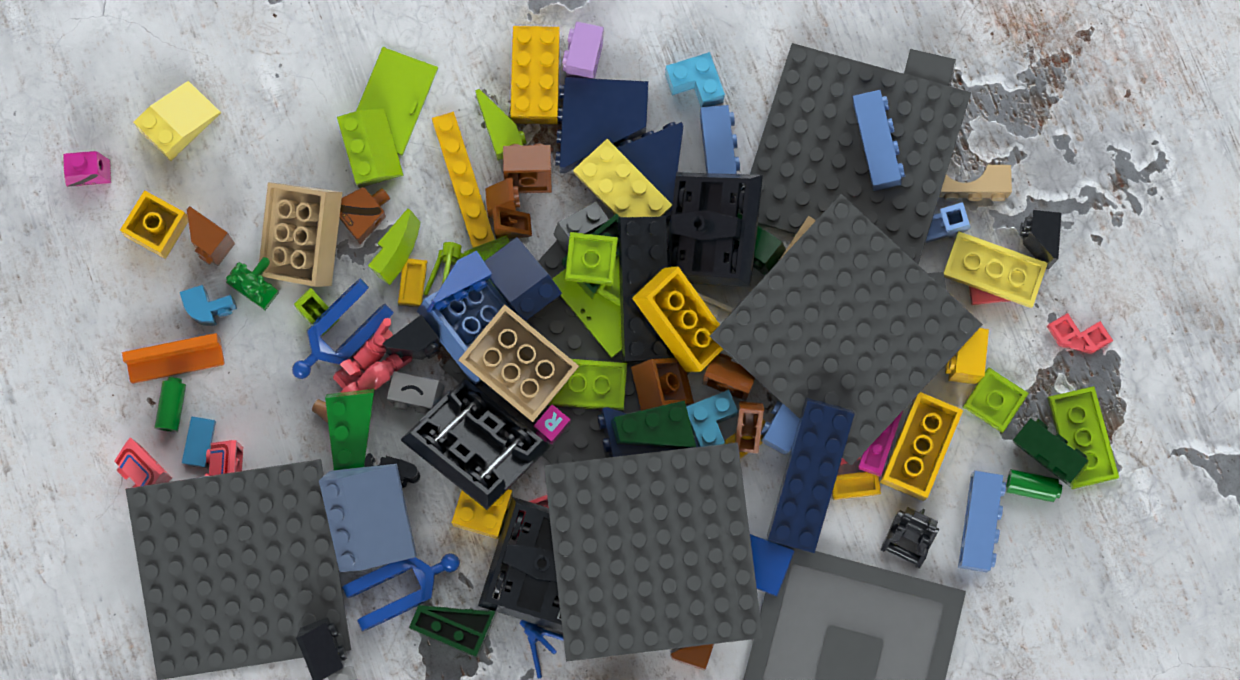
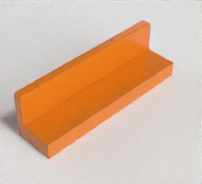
[122,333,225,384]

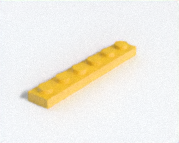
[432,111,496,250]

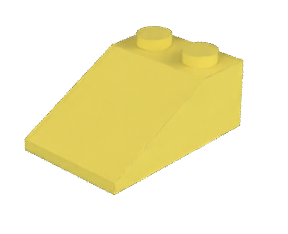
[133,81,221,161]

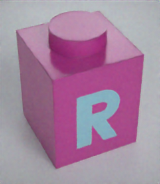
[533,404,571,445]

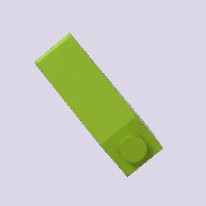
[475,89,527,161]

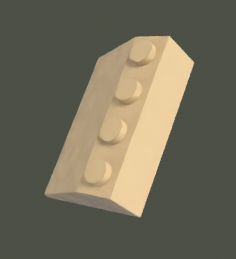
[259,182,342,287]
[458,305,579,422]

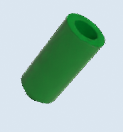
[154,377,186,432]
[1006,469,1062,502]

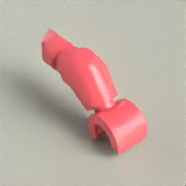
[333,318,393,389]
[341,353,412,392]

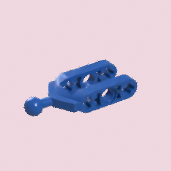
[292,278,394,379]
[342,553,460,632]

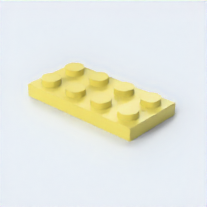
[573,139,672,217]
[944,231,1048,308]

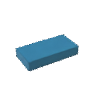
[182,416,216,468]

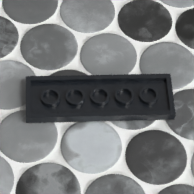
[618,216,671,361]

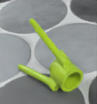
[424,242,465,296]

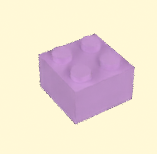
[562,21,604,79]

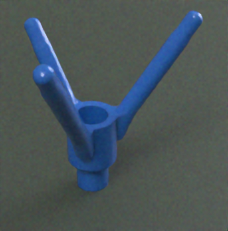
[519,620,564,679]

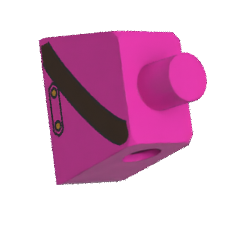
[63,151,111,187]

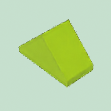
[294,288,340,336]

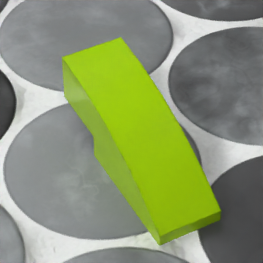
[368,209,421,285]

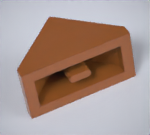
[492,206,532,240]
[670,644,714,671]

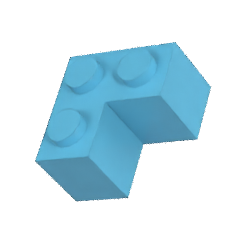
[665,52,725,107]
[686,390,738,447]

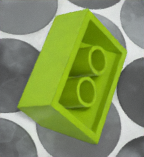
[337,109,404,188]

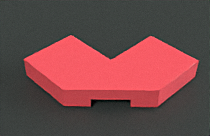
[1047,313,1113,354]

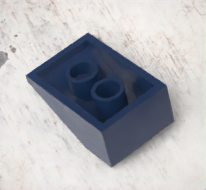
[484,237,562,321]

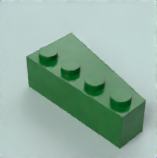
[325,389,375,470]

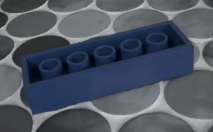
[767,398,855,553]

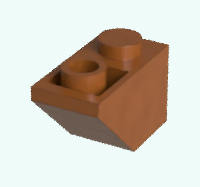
[485,178,520,218]

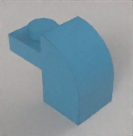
[180,285,237,326]

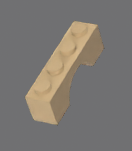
[939,165,1012,201]

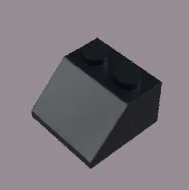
[1020,210,1062,269]
[383,315,442,360]
[296,617,348,680]

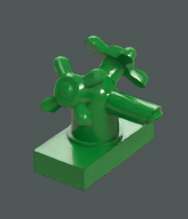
[226,257,279,311]

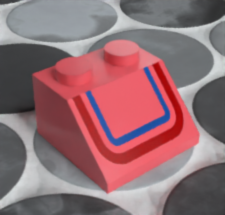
[114,437,172,487]
[205,440,244,476]

